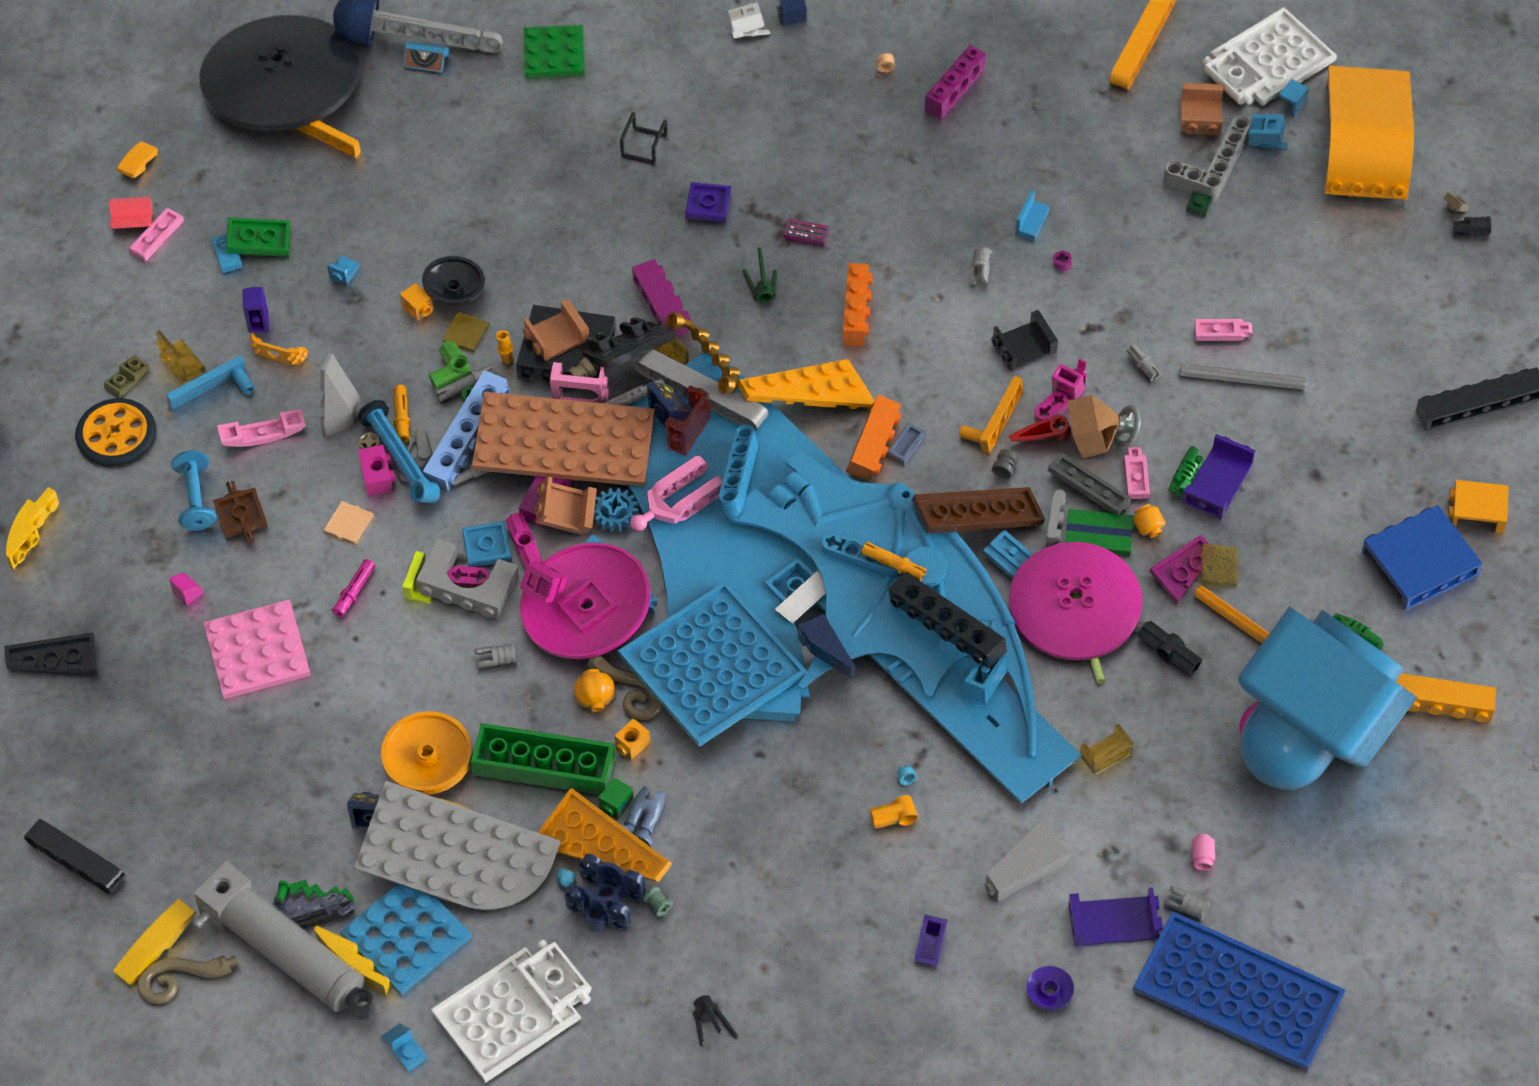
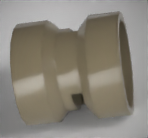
[567,358,597,378]

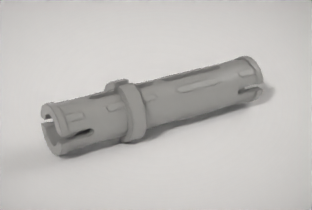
[435,363,498,402]

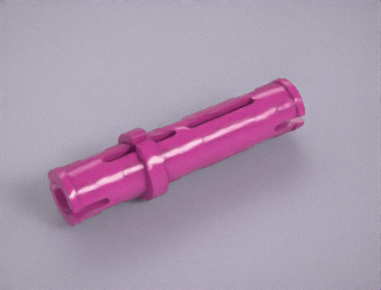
[331,559,376,618]

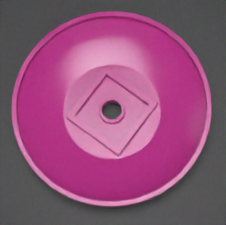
[1009,542,1142,660]
[520,543,651,659]

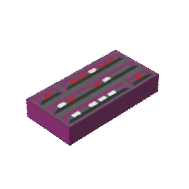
[784,218,829,246]

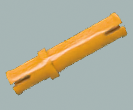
[393,385,411,443]
[861,541,927,581]

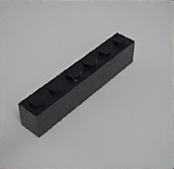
[1416,367,1539,431]

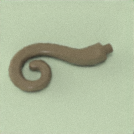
[588,655,662,721]
[137,955,239,1004]

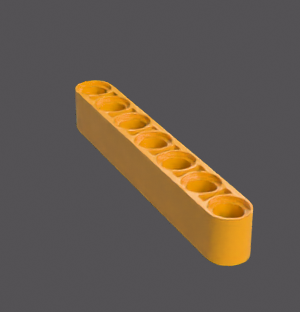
[1109,0,1176,90]

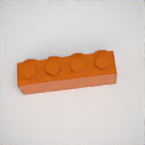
[843,263,873,346]
[846,394,902,482]

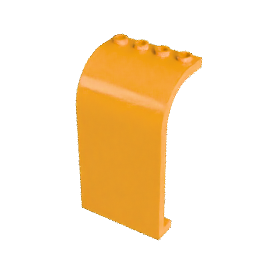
[1324,65,1414,200]

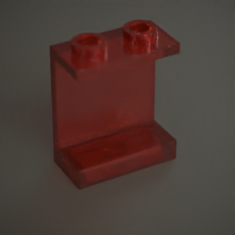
[665,385,710,456]

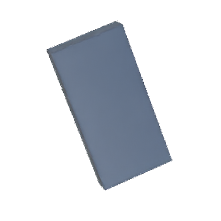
[886,422,927,466]

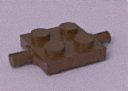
[213,481,268,544]

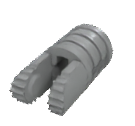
[969,247,992,285]
[474,643,517,668]
[1163,885,1210,921]

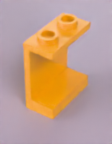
[1448,480,1509,534]

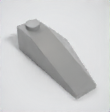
[320,353,363,437]

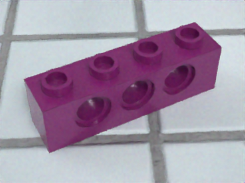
[925,45,987,120]

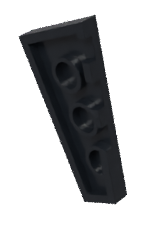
[4,632,98,674]

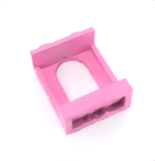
[550,362,609,403]

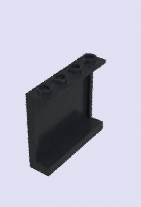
[516,305,616,383]

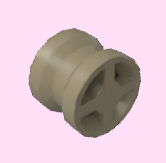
[358,432,380,449]

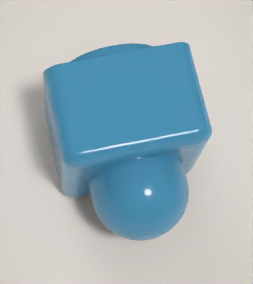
[1238,606,1417,790]

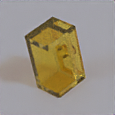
[1080,724,1134,775]

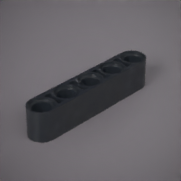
[24,819,126,895]

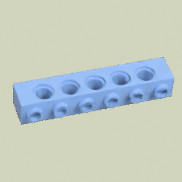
[423,370,509,491]

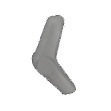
[399,428,433,482]

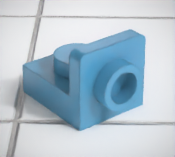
[327,255,360,285]

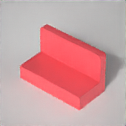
[109,197,153,229]

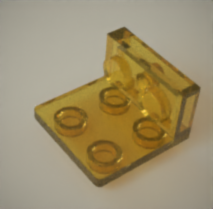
[156,330,206,383]

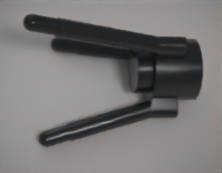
[692,995,738,1046]

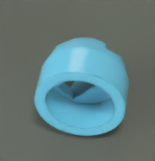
[897,765,917,785]
[556,869,577,887]

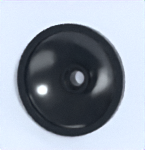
[422,256,485,305]

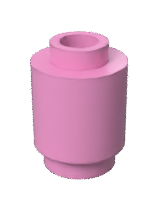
[1191,834,1215,870]

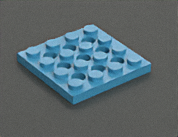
[340,884,472,996]

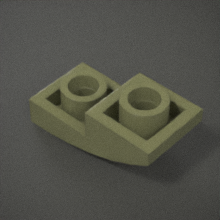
[104,355,149,398]

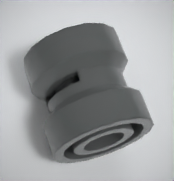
[991,449,1019,479]

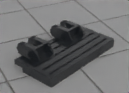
[583,317,676,370]

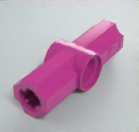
[505,512,543,570]

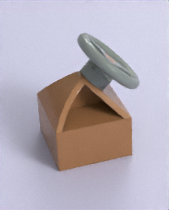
[1067,395,1141,459]

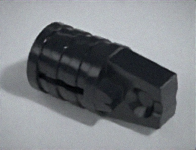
[1453,216,1491,235]

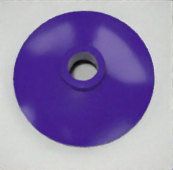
[1027,966,1074,1010]

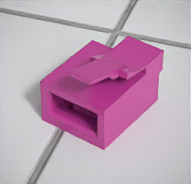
[1051,358,1087,400]
[520,562,568,603]

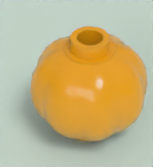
[573,669,615,712]

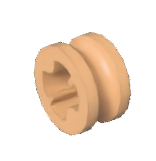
[876,54,895,73]

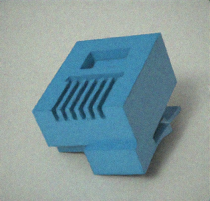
[1248,114,1288,150]

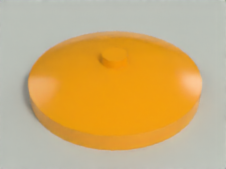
[381,711,473,795]

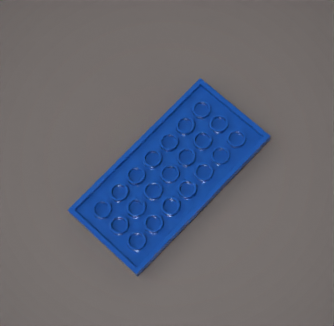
[1133,911,1346,1071]

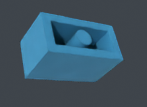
[965,655,1007,705]

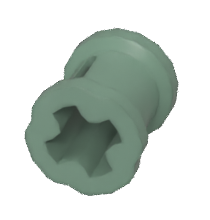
[642,885,673,917]

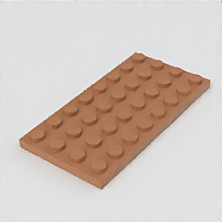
[472,392,655,487]

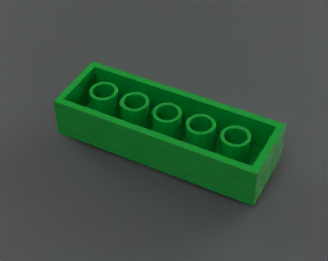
[471,723,616,795]

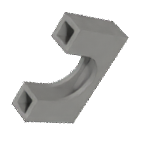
[416,538,519,619]

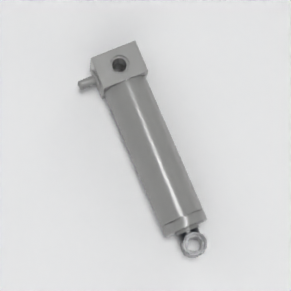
[193,861,375,1020]

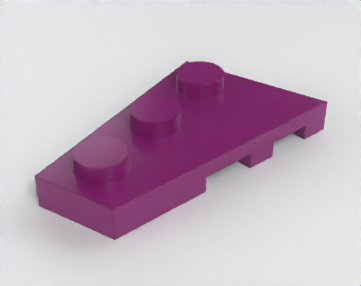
[1149,535,1215,605]

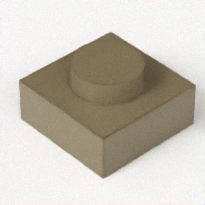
[1443,192,1470,212]

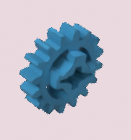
[593,488,639,532]

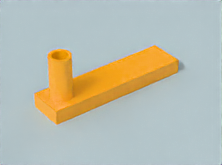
[296,121,360,158]
[959,376,1024,455]

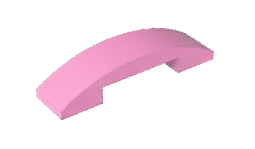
[217,408,306,447]

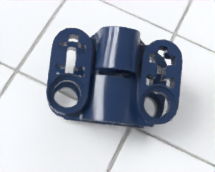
[564,854,646,932]

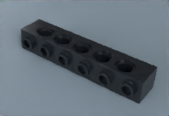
[888,572,1007,669]

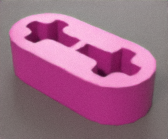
[1034,391,1068,423]
[448,566,490,588]

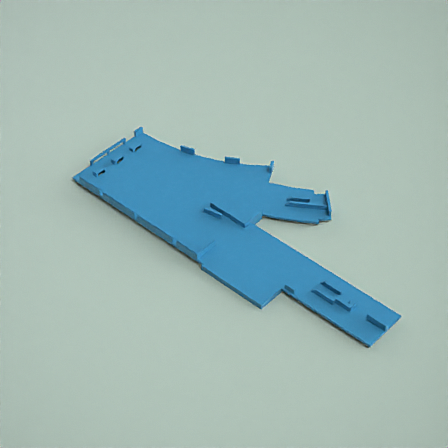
[627,353,1082,803]

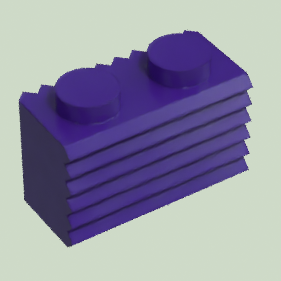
[242,287,269,333]

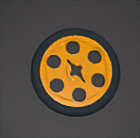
[75,398,156,466]

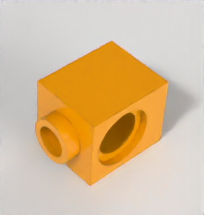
[400,283,434,321]
[614,718,650,760]

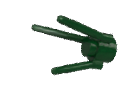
[743,247,777,302]

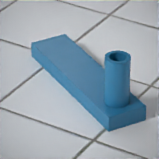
[166,355,255,410]

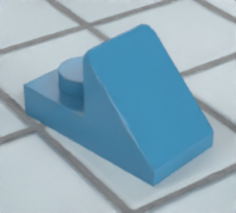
[381,1023,427,1072]

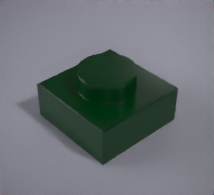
[1186,191,1213,217]

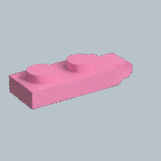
[1194,319,1253,341]
[1124,447,1150,499]

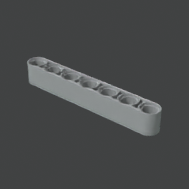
[634,349,769,431]

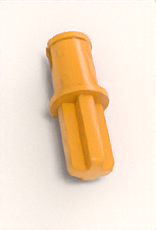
[496,330,514,365]

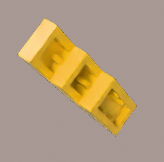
[113,898,197,985]
[314,926,391,996]

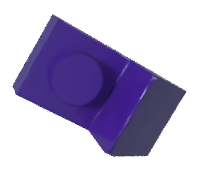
[914,914,948,966]

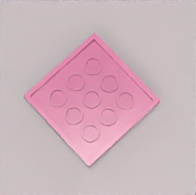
[203,599,311,699]

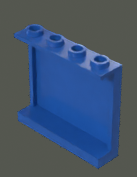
[1362,505,1482,610]

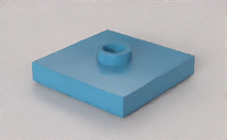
[462,521,512,567]

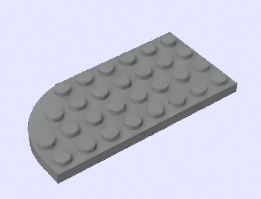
[354,780,561,910]

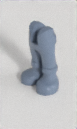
[620,786,665,847]

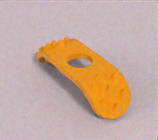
[249,332,308,365]

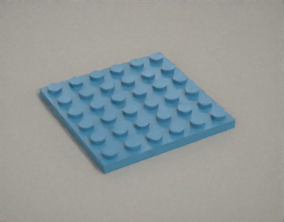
[618,581,807,747]

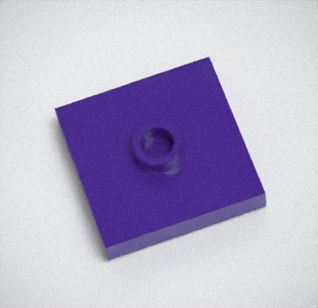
[685,182,731,222]

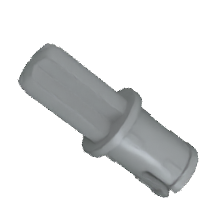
[1127,344,1161,382]

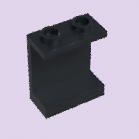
[991,310,1058,370]

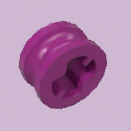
[1053,251,1072,271]

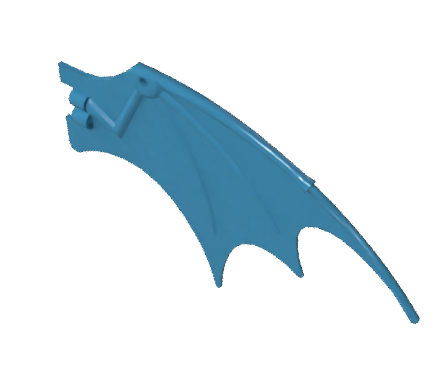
[729,449,1037,758]

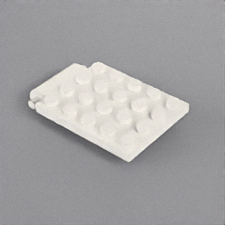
[1203,7,1337,106]
[431,940,591,1083]

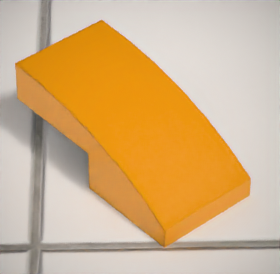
[117,141,158,178]

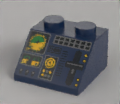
[647,382,695,437]
[347,792,380,829]

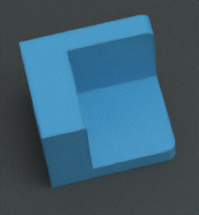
[1279,79,1309,115]

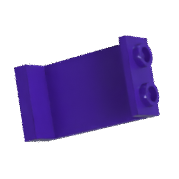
[1182,434,1256,520]
[1068,887,1163,946]

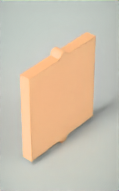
[324,501,374,544]

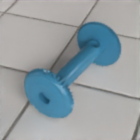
[171,450,217,531]

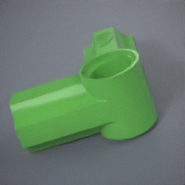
[428,340,471,390]

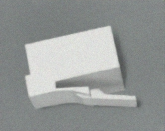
[728,2,770,39]

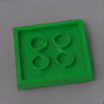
[523,25,585,78]

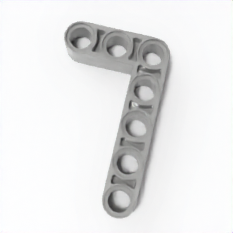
[1163,115,1251,200]

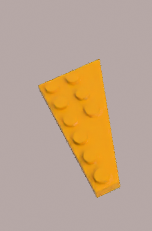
[738,359,874,410]
[537,788,672,882]

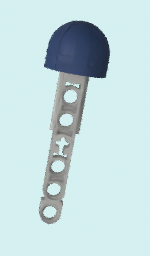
[333,0,502,53]

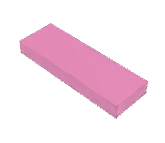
[128,208,184,262]

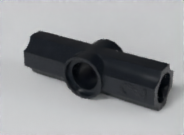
[1138,621,1203,675]

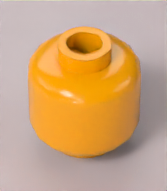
[1133,504,1165,538]

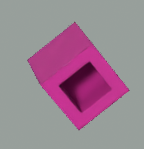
[169,573,204,606]

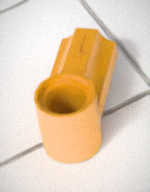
[869,795,918,829]

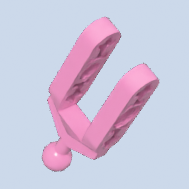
[630,456,723,531]

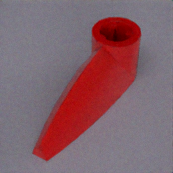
[1009,415,1071,442]

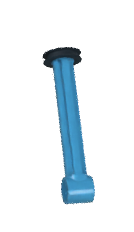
[358,400,440,504]

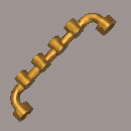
[667,312,740,394]

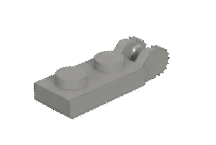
[1046,489,1066,547]

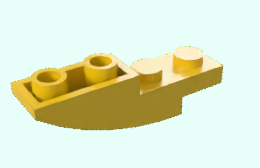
[6,487,59,569]

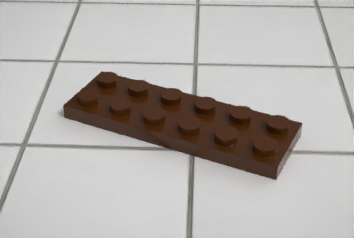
[912,487,1045,533]

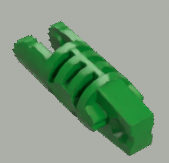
[1168,446,1204,496]
[1333,613,1384,650]

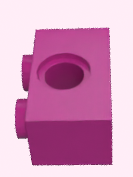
[358,445,396,496]

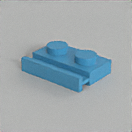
[982,530,1033,580]

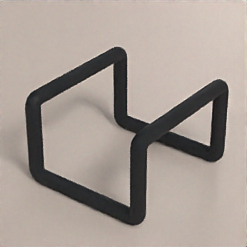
[620,112,668,164]

